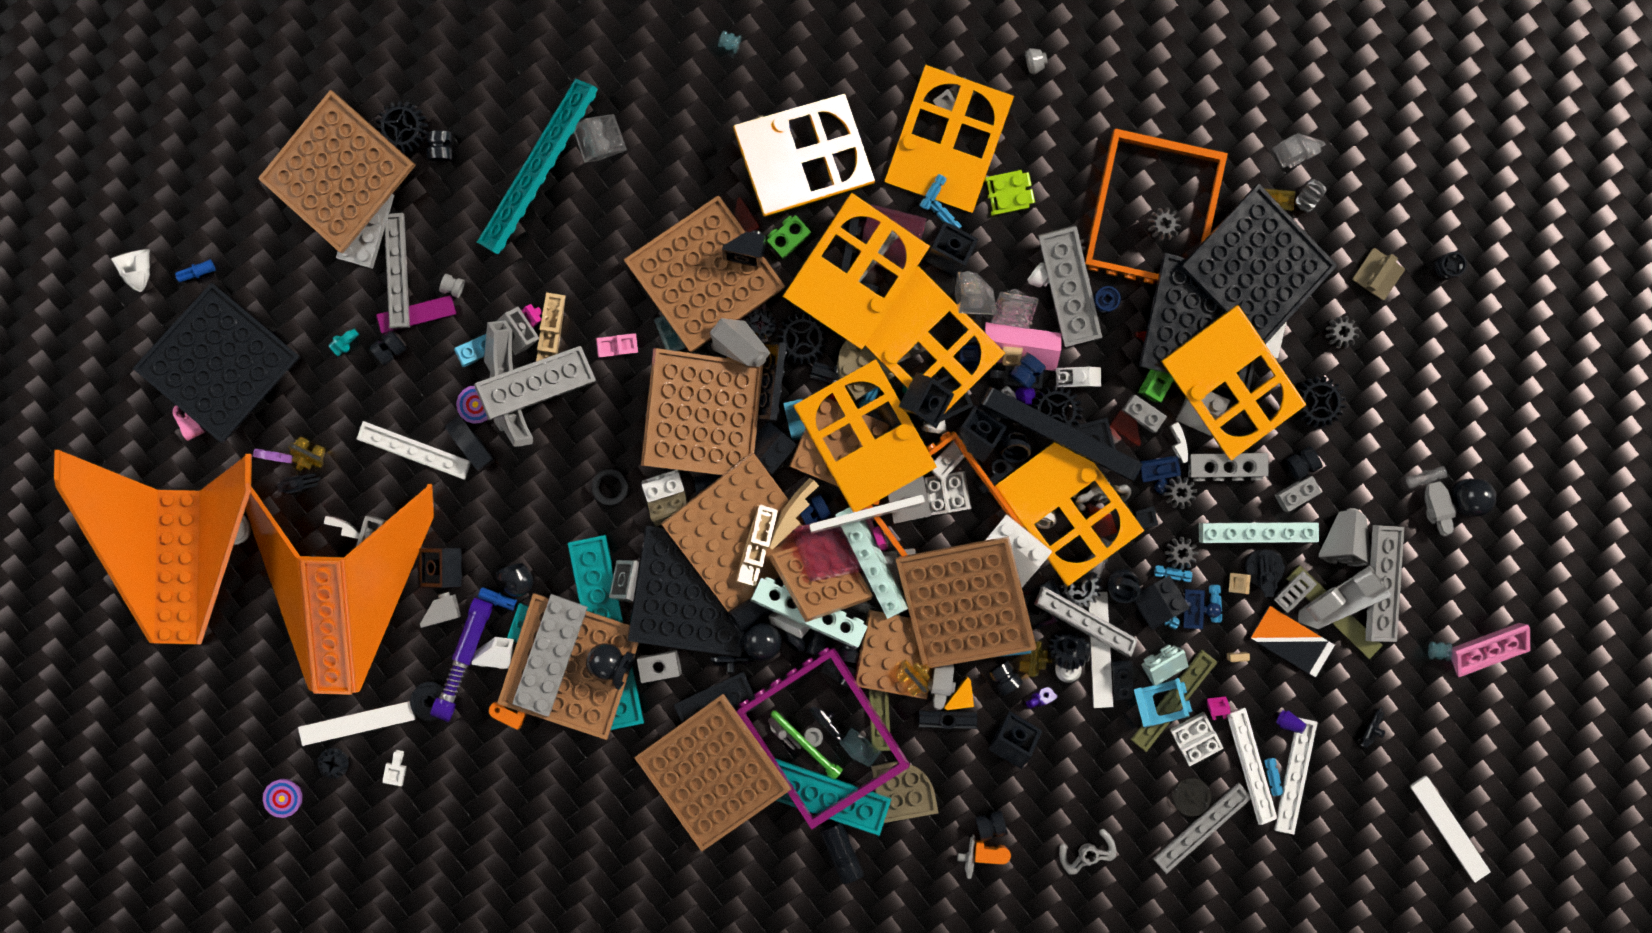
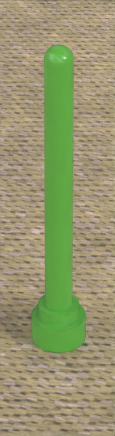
[770,711,843,779]

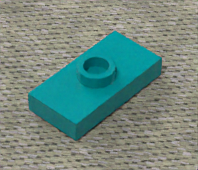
[507,603,529,643]

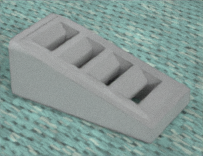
[1274,571,1317,612]

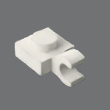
[382,750,406,786]

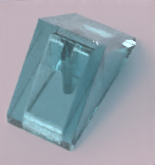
[654,316,686,351]
[840,728,881,767]

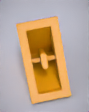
[944,676,974,710]

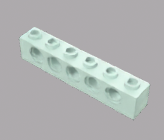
[836,507,908,619]
[1199,522,1319,543]
[750,577,868,649]

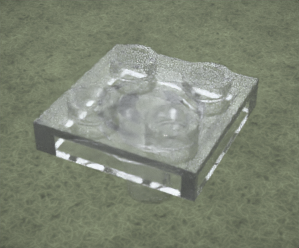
[991,289,1038,329]

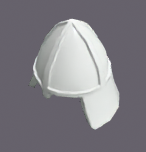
[111,249,150,292]

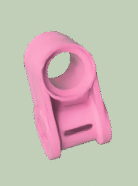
[172,405,206,441]

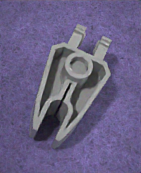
[1425,481,1457,536]
[927,664,956,711]

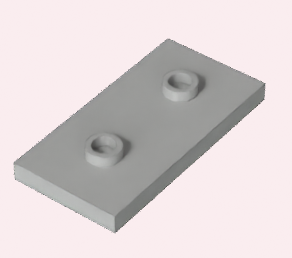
[888,476,931,524]

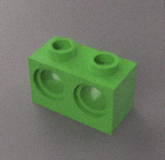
[767,215,811,259]
[1138,370,1174,402]

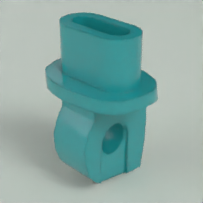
[329,329,359,356]

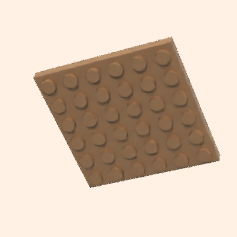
[258,90,416,253]
[624,195,785,353]
[641,348,763,475]
[661,452,817,615]
[896,536,1037,669]
[497,593,639,740]
[635,694,792,851]

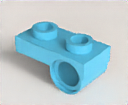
[454,334,486,367]
[784,399,805,441]

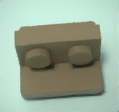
[1352,248,1405,300]
[647,491,688,527]

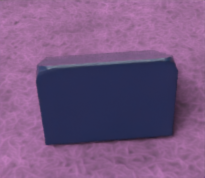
[959,345,979,369]

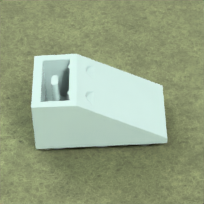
[1141,645,1189,686]

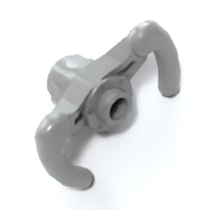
[1075,474,1131,511]
[1059,829,1116,875]

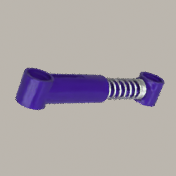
[430,598,493,722]

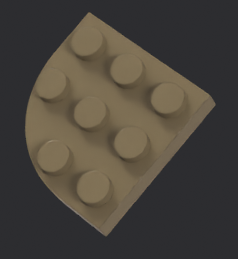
[837,340,895,401]
[871,762,938,823]

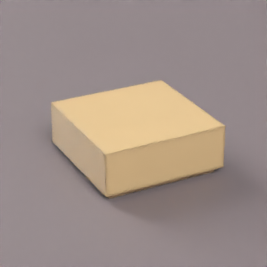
[1002,346,1023,366]
[1229,573,1251,594]
[1227,652,1250,662]

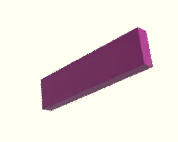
[377,295,456,333]

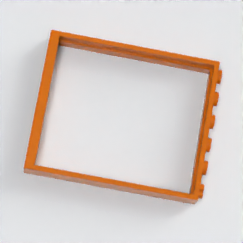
[1084,129,1228,284]
[866,431,1024,556]

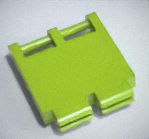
[984,170,1035,216]

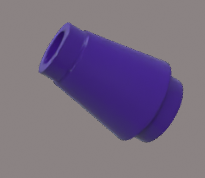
[1276,710,1307,734]

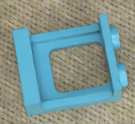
[1134,678,1192,728]

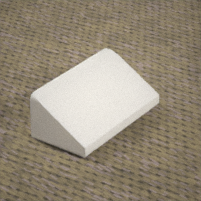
[769,612,810,639]

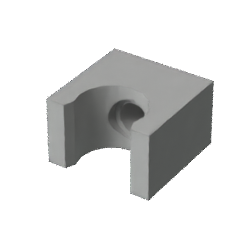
[637,649,682,683]

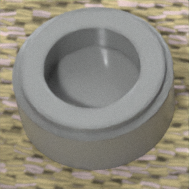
[804,727,823,747]

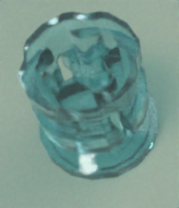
[718,30,742,54]
[1428,642,1452,661]

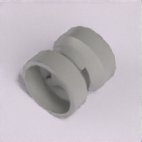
[439,274,465,298]

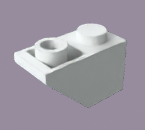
[1056,367,1101,387]
[472,637,514,669]

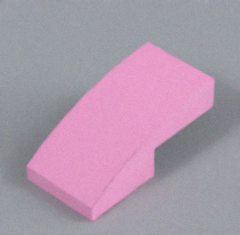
[596,333,638,358]

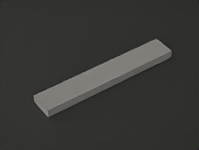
[385,213,410,329]
[1034,587,1138,657]
[1153,783,1251,874]

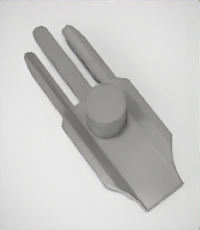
[768,717,801,750]
[957,834,975,879]

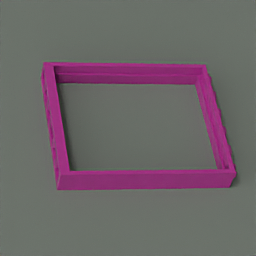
[736,647,910,829]

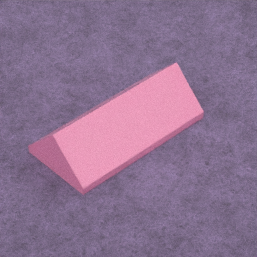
[980,322,1062,371]
[1448,623,1530,677]

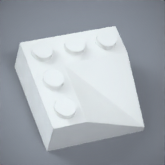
[985,514,1052,587]

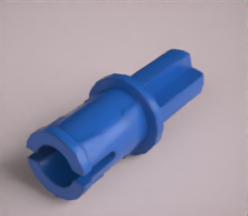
[175,259,216,282]
[478,587,517,611]

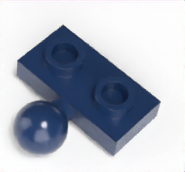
[1140,455,1181,494]
[1184,589,1221,629]

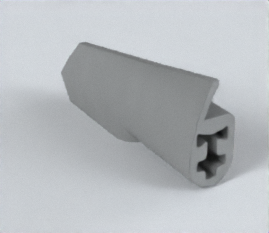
[1298,566,1391,629]

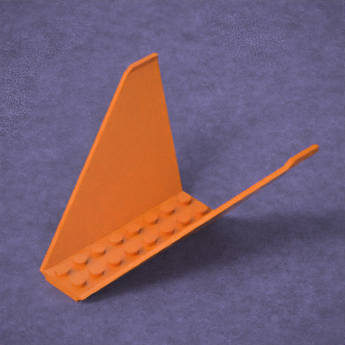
[54,450,252,644]
[246,484,434,695]

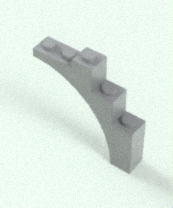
[484,320,533,447]

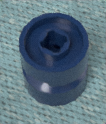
[1093,286,1121,313]
[1010,352,1046,389]
[800,494,832,528]

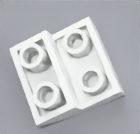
[925,471,971,515]
[1170,712,1223,766]

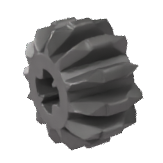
[1295,179,1326,213]
[1148,208,1181,241]
[1326,316,1359,348]
[1164,476,1197,509]
[1165,537,1198,570]

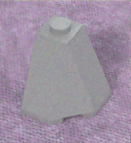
[710,318,770,367]
[1319,508,1371,567]

